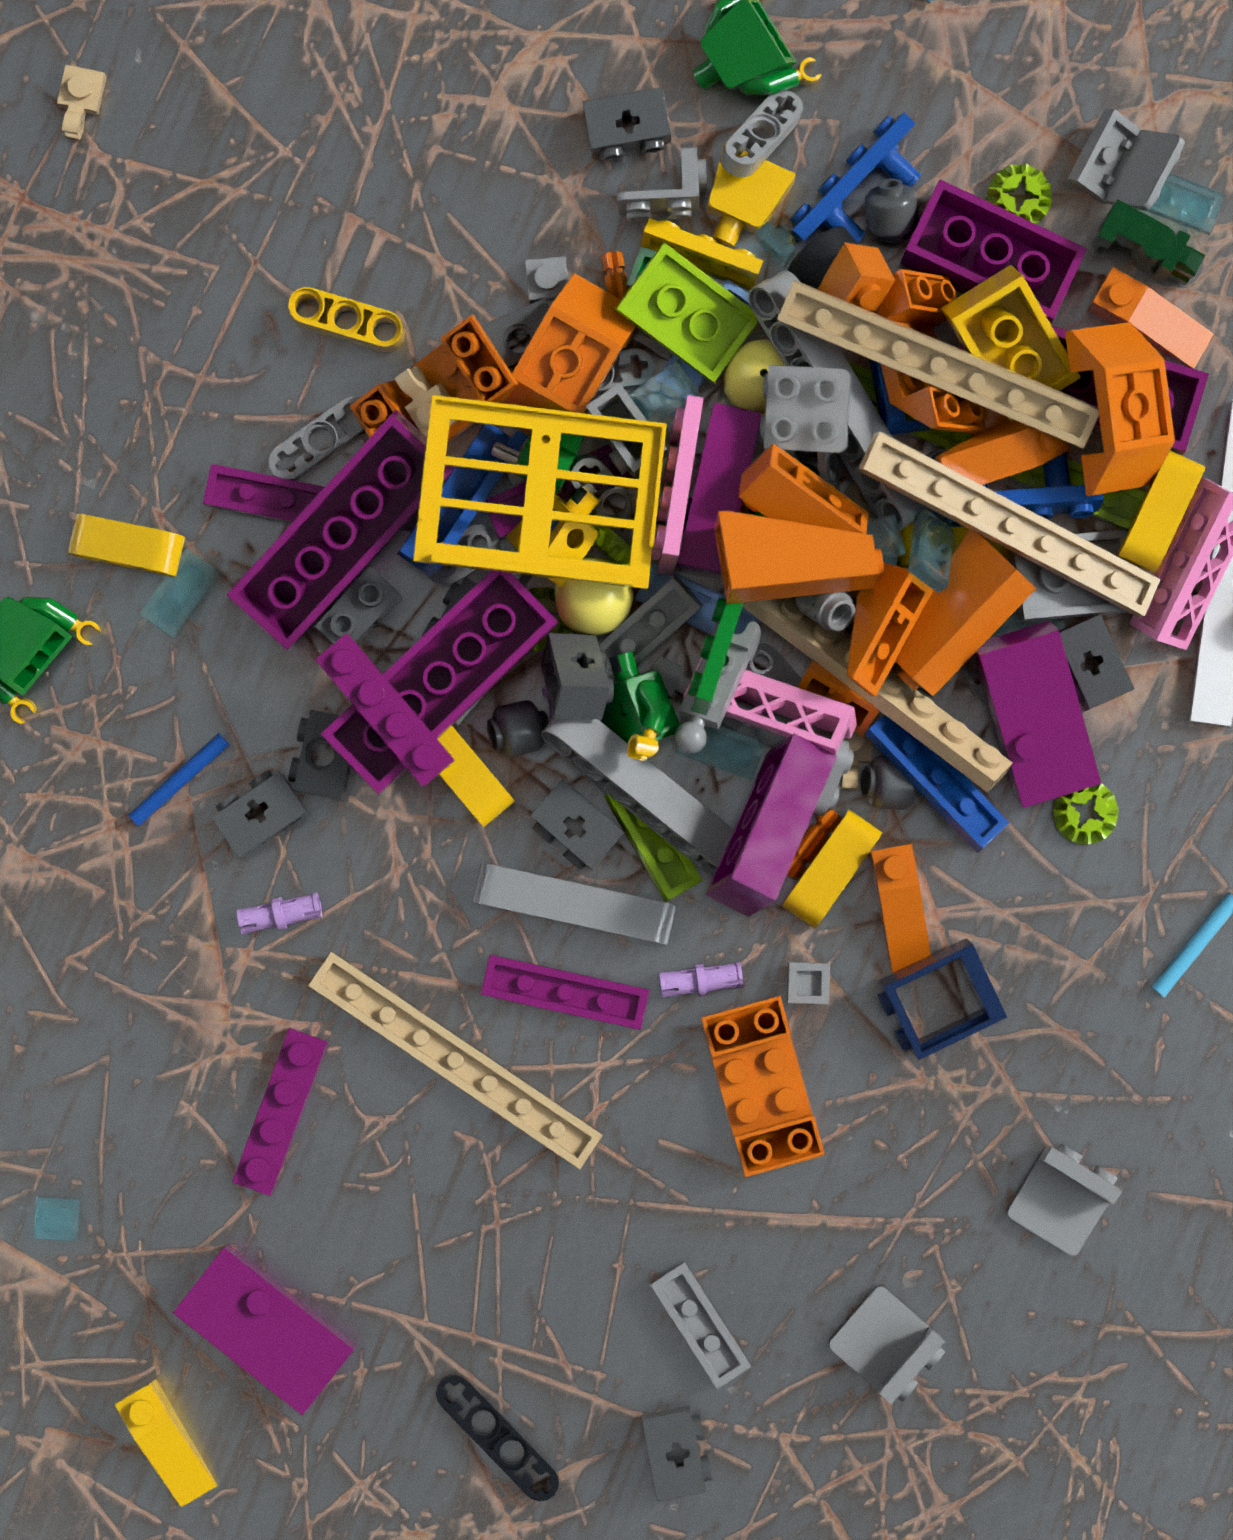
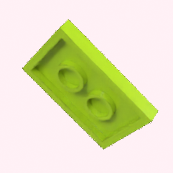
[614,243,759,383]

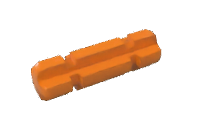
[601,251,629,299]
[787,810,842,880]

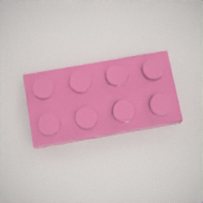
[651,395,704,576]

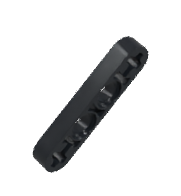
[436,1373,559,1501]

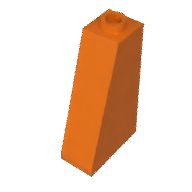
[714,511,884,604]
[896,530,1037,696]

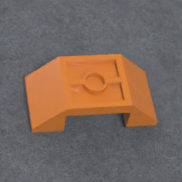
[877,269,986,434]
[502,273,638,435]
[349,315,518,443]
[1065,322,1175,496]
[701,996,825,1177]

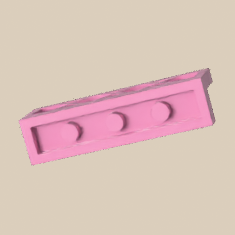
[1129,477,1233,650]
[683,658,857,754]

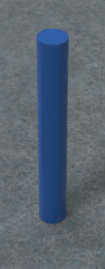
[128,733,230,826]

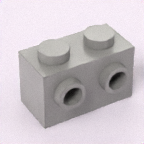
[586,382,667,479]

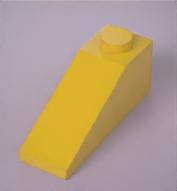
[114,1379,218,1507]

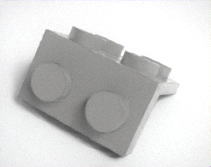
[1068,108,1185,211]
[617,147,707,221]
[760,365,851,453]
[1007,1143,1123,1256]
[829,1286,945,1404]

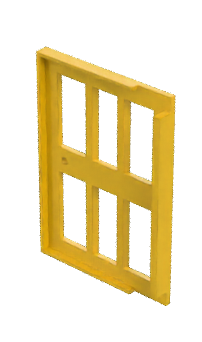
[413,395,667,589]

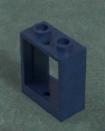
[877,938,1007,1060]

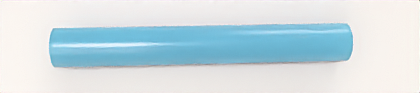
[1151,892,1233,997]

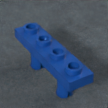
[786,112,921,244]
[935,452,1104,527]

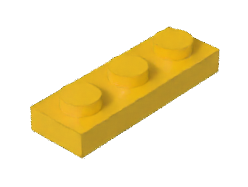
[640,218,763,290]

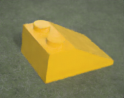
[941,265,1081,421]

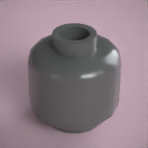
[865,178,919,243]
[487,700,549,757]
[861,756,922,810]

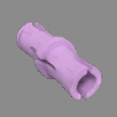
[237,892,323,935]
[659,962,744,998]

